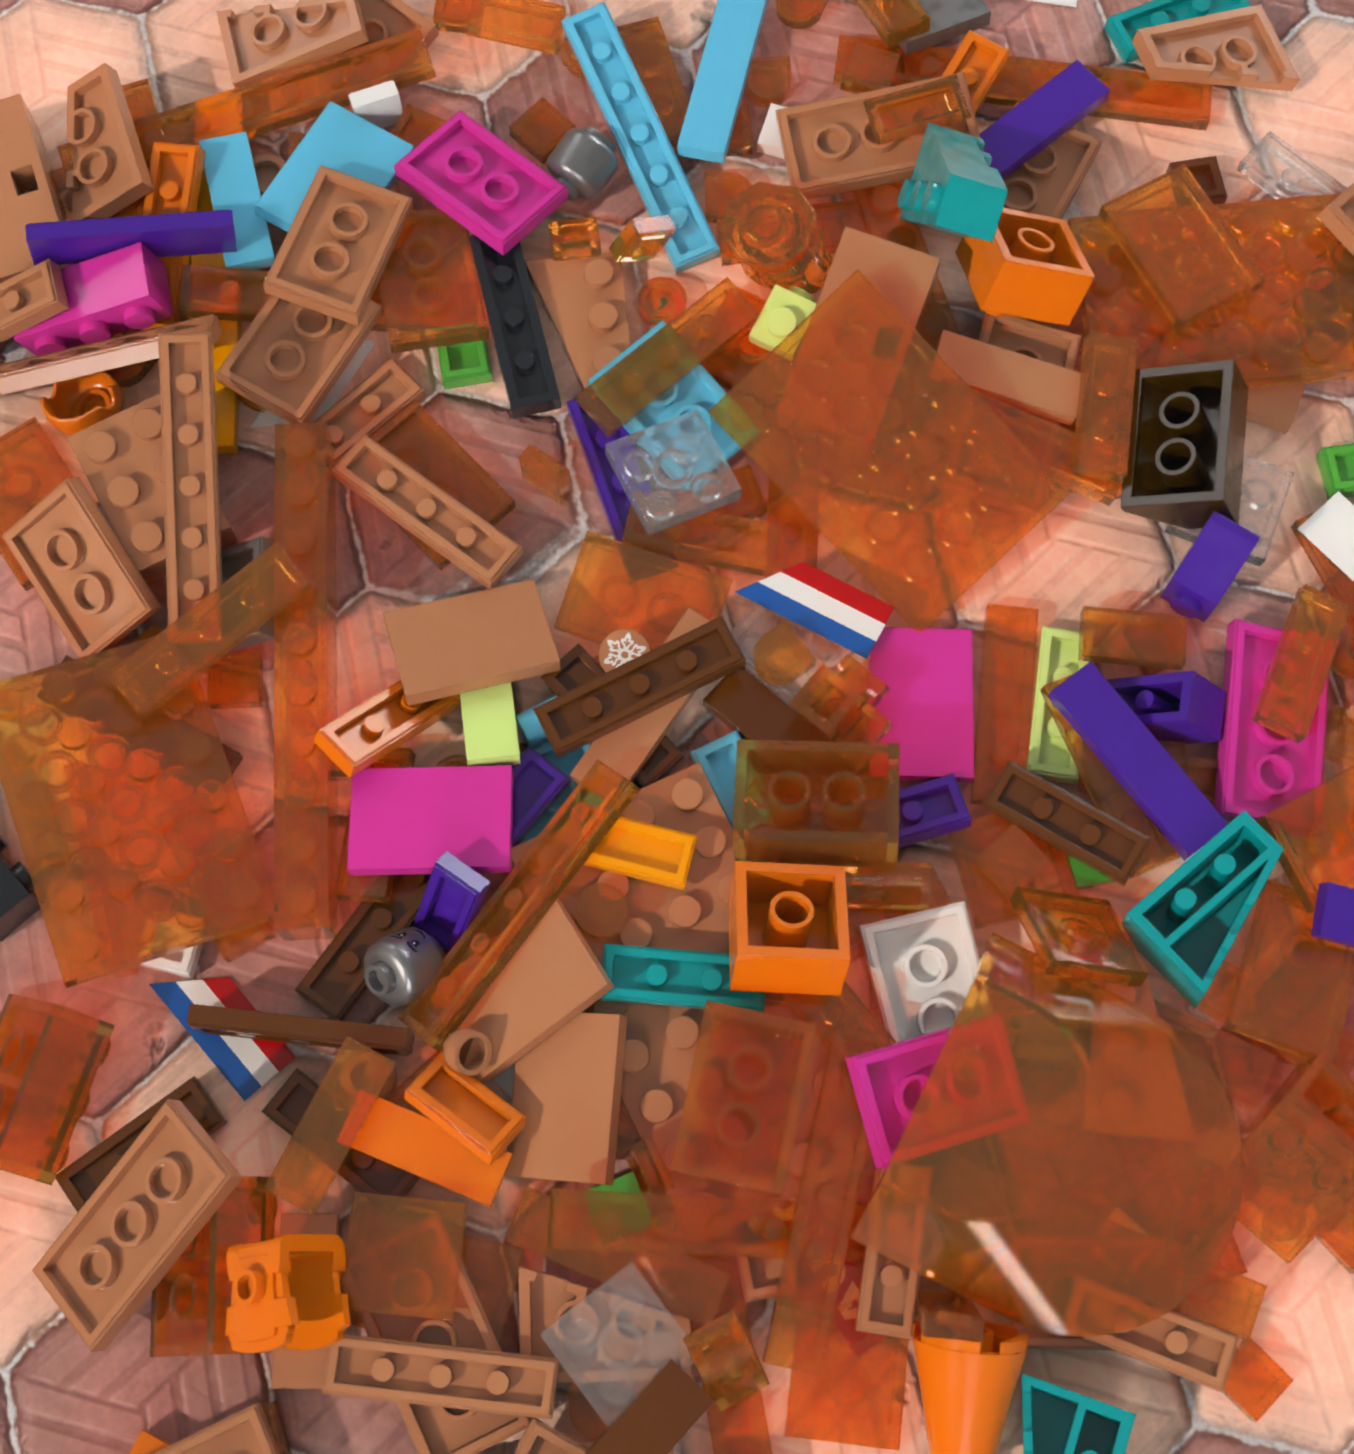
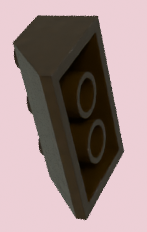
[1120,359,1248,529]

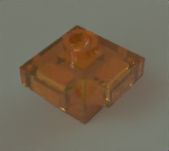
[789,654,893,765]

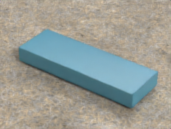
[199,132,275,275]

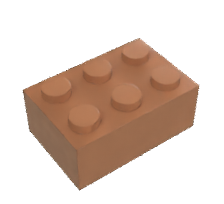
[67,393,238,585]

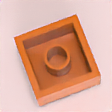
[955,208,1095,326]
[728,861,851,996]

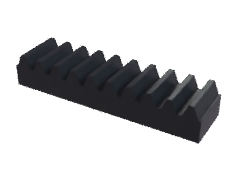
[468,235,561,419]

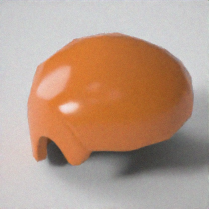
[40,371,124,436]

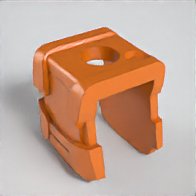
[225,1234,351,1353]

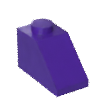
[1160,511,1260,622]
[1107,671,1226,745]

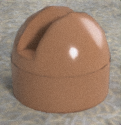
[442,1028,492,1076]

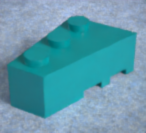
[897,122,1008,242]
[1119,810,1284,1009]
[1021,1373,1136,1454]

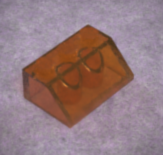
[0,993,115,1186]
[150,1176,278,1357]

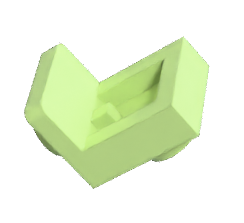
[749,284,817,362]

